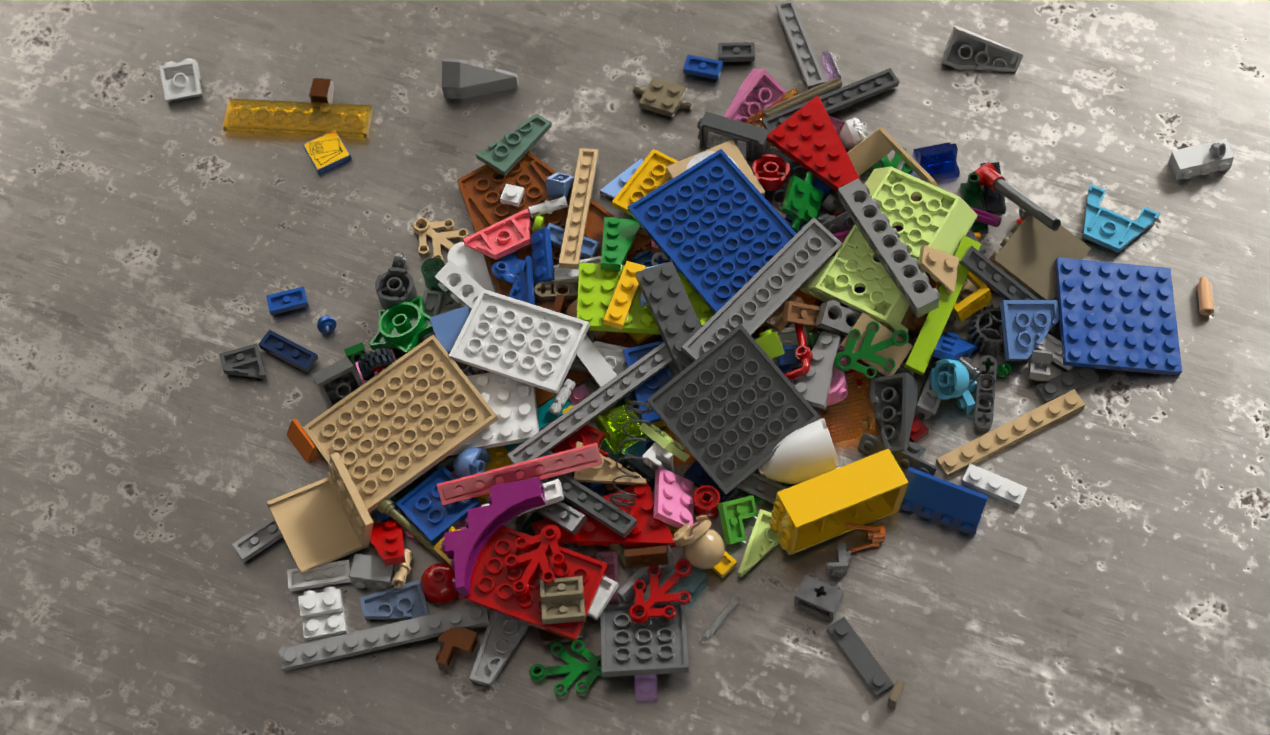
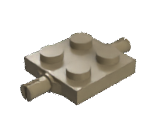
[633,77,693,118]

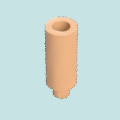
[1197,277,1214,316]

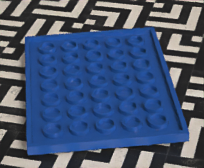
[628,149,796,314]

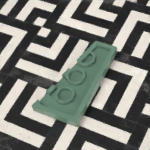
[476,114,552,176]

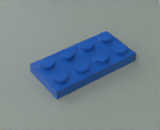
[623,341,673,424]

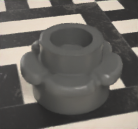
[392,252,407,268]

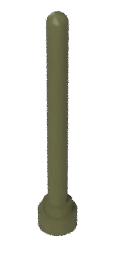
[377,499,450,565]

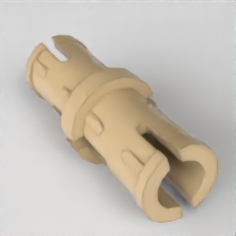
[391,549,413,589]

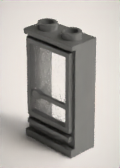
[697,112,770,162]

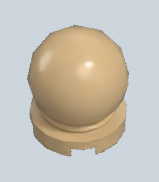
[672,515,725,569]

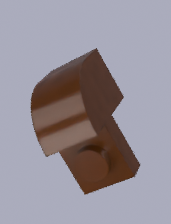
[436,627,479,672]

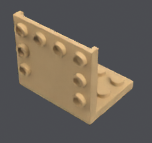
[267,452,373,575]

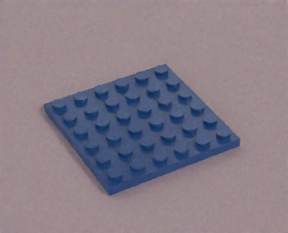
[1055,257,1182,376]

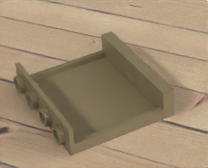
[990,211,1091,300]

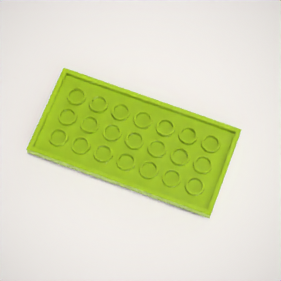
[577,263,715,335]

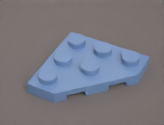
[1000,300,1059,361]

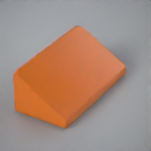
[287,418,320,463]

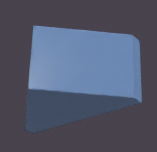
[546,172,575,199]

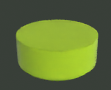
[532,215,544,233]

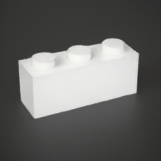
[1169,139,1234,180]

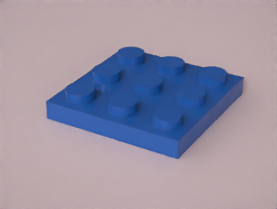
[396,466,481,545]

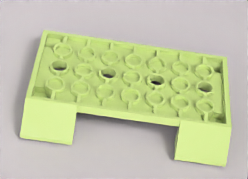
[799,167,978,339]

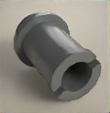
[959,357,981,381]

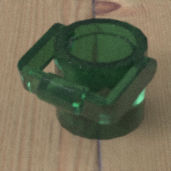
[421,258,449,293]

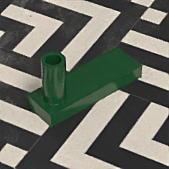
[960,173,988,234]

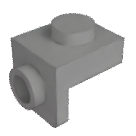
[1029,350,1053,382]
[826,542,851,577]

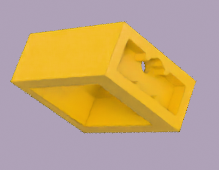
[936,271,993,322]

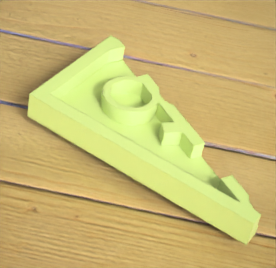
[737,509,779,577]

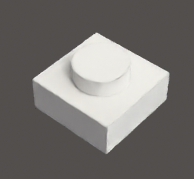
[500,184,525,207]

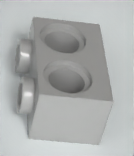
[815,300,861,338]

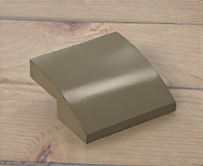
[540,576,586,625]

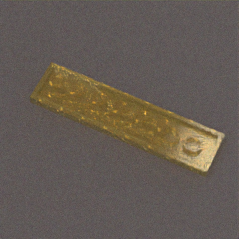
[222,98,373,138]

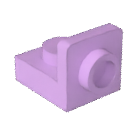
[635,674,657,702]

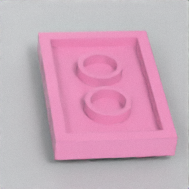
[653,467,694,529]

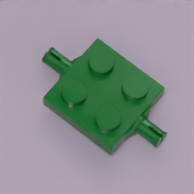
[781,172,824,232]

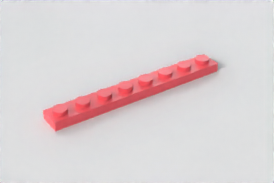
[437,443,602,506]

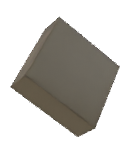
[888,680,905,709]

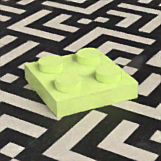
[639,423,690,462]

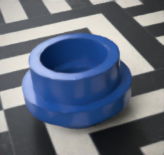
[317,315,337,333]

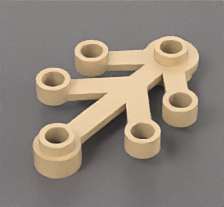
[413,218,469,267]

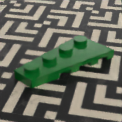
[600,217,641,271]

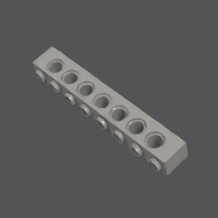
[838,178,940,318]

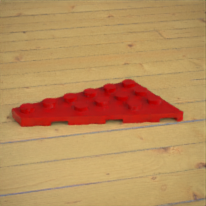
[767,96,862,192]
[531,480,676,548]

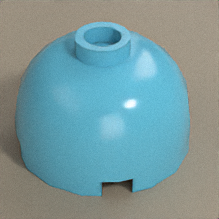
[930,359,969,400]

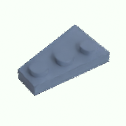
[359,580,430,620]

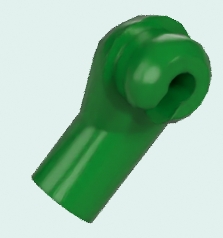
[985,355,1011,377]

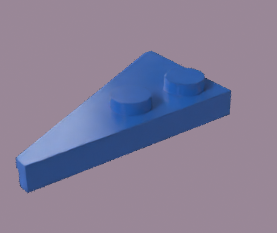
[509,256,535,305]

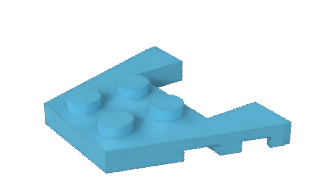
[1083,184,1160,253]

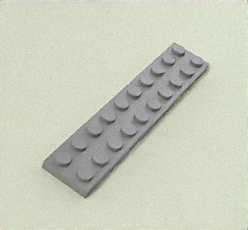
[681,217,843,361]

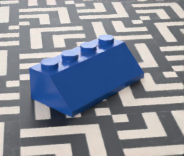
[900,467,988,535]

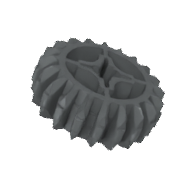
[968,304,1005,356]

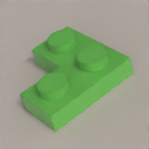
[717,495,758,545]

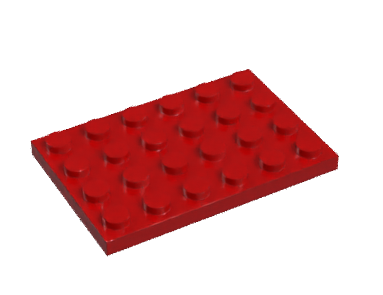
[458,525,608,642]

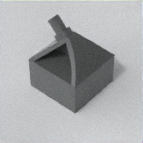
[311,357,363,409]

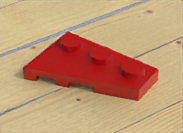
[370,519,406,566]

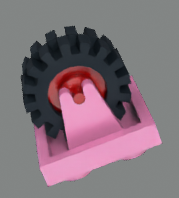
[355,348,396,384]

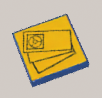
[302,129,352,174]

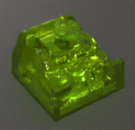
[595,399,648,454]

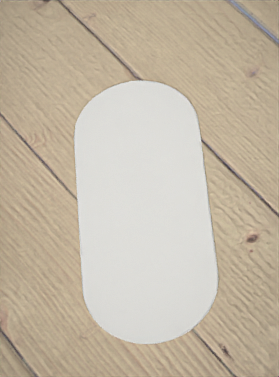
[447,242,494,308]

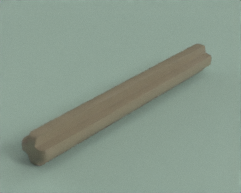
[763,78,842,118]

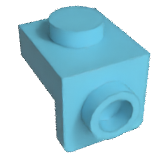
[956,380,978,415]

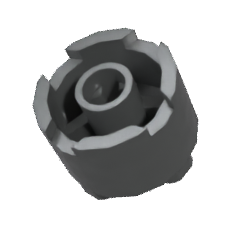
[375,267,417,309]

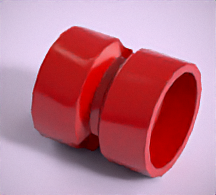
[693,485,720,521]

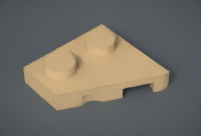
[919,245,959,294]

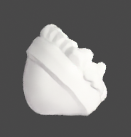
[839,118,868,150]

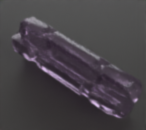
[821,51,841,80]

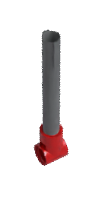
[972,162,1061,232]

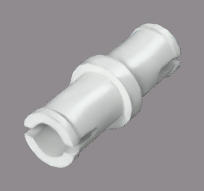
[528,196,568,218]

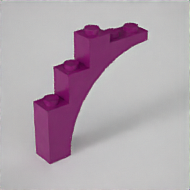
[442,477,546,597]

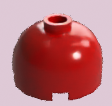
[752,154,790,191]
[421,563,459,606]

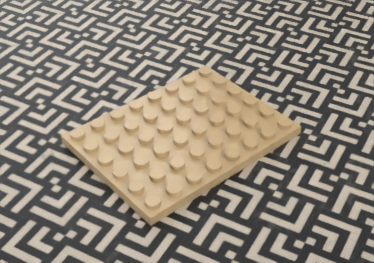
[303,335,499,513]

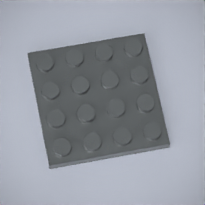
[601,602,689,677]

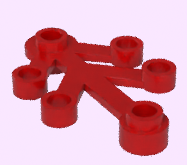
[505,525,566,599]
[629,559,693,624]

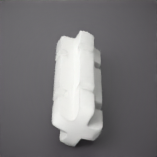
[549,379,576,415]

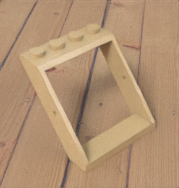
[833,127,940,202]

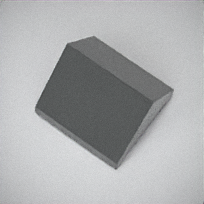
[432,455,455,473]

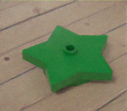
[369,296,433,355]

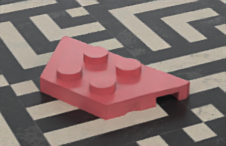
[463,208,530,260]

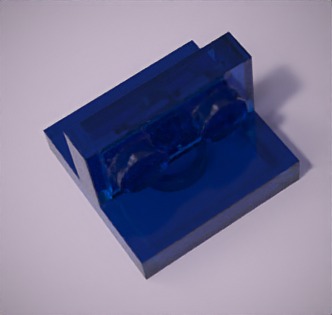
[913,142,960,181]

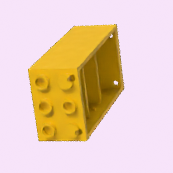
[769,449,909,556]

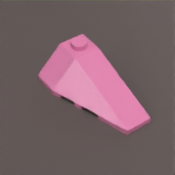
[724,68,788,124]

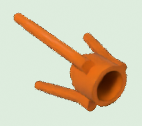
[845,523,885,552]

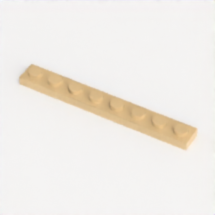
[559,148,599,269]
[936,389,1086,478]

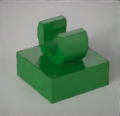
[344,342,365,364]

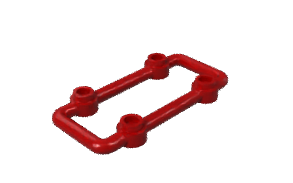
[755,323,813,381]

